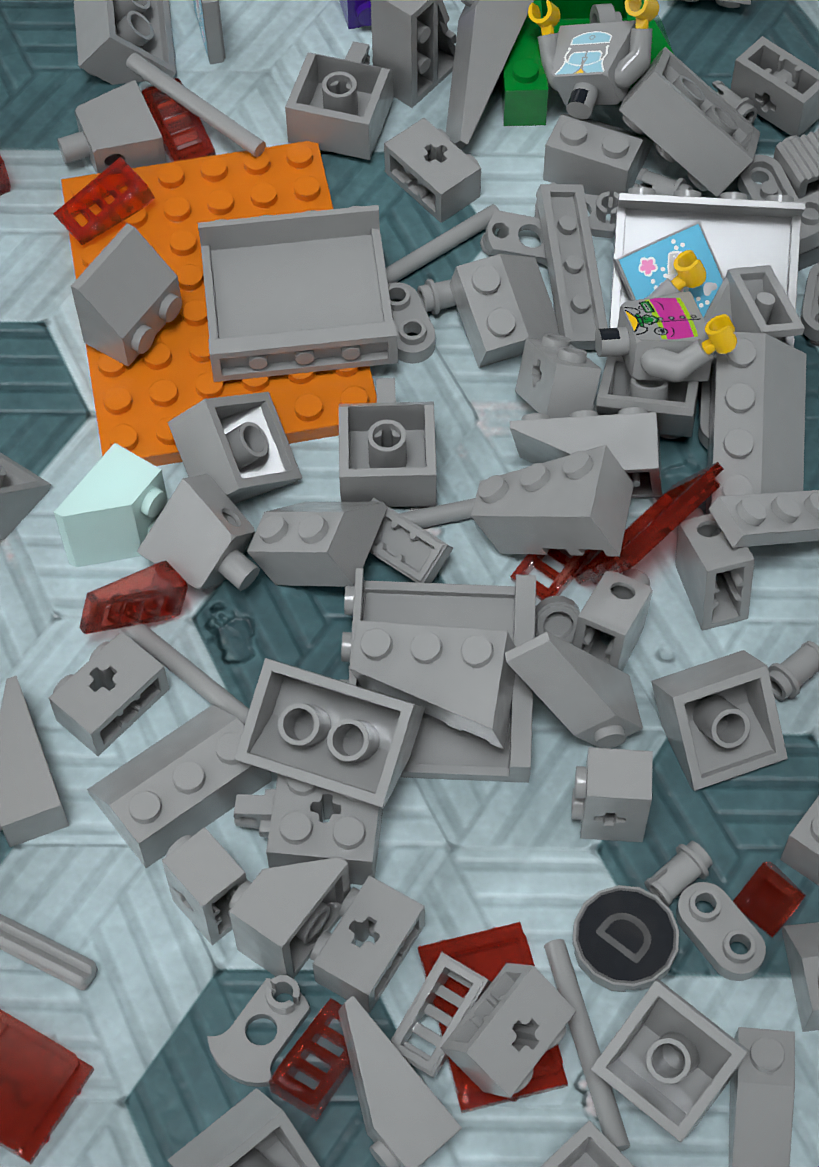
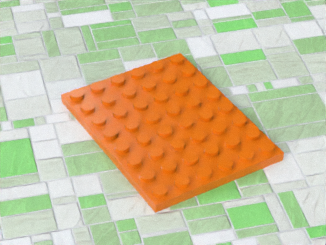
[61,141,377,466]

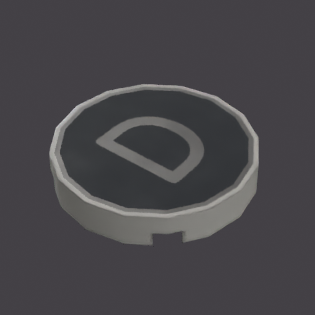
[572,885,679,992]

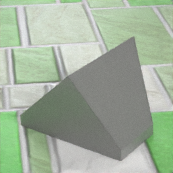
[703,265,805,338]

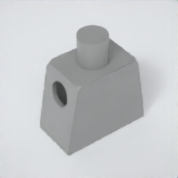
[57,80,167,174]
[137,474,260,591]
[675,507,755,631]
[572,568,653,671]

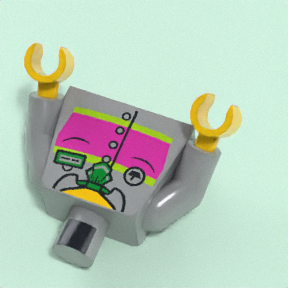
[595,250,737,382]

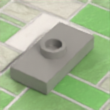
[369,498,453,583]

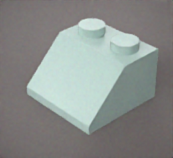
[54,443,168,567]

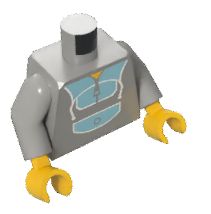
[528,0,659,120]

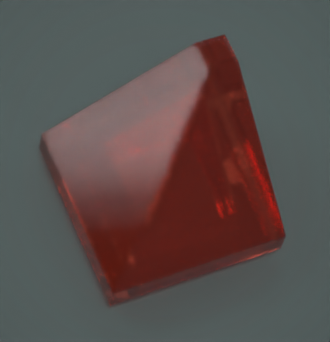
[733,862,806,938]

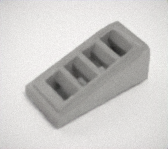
[390,952,491,1078]

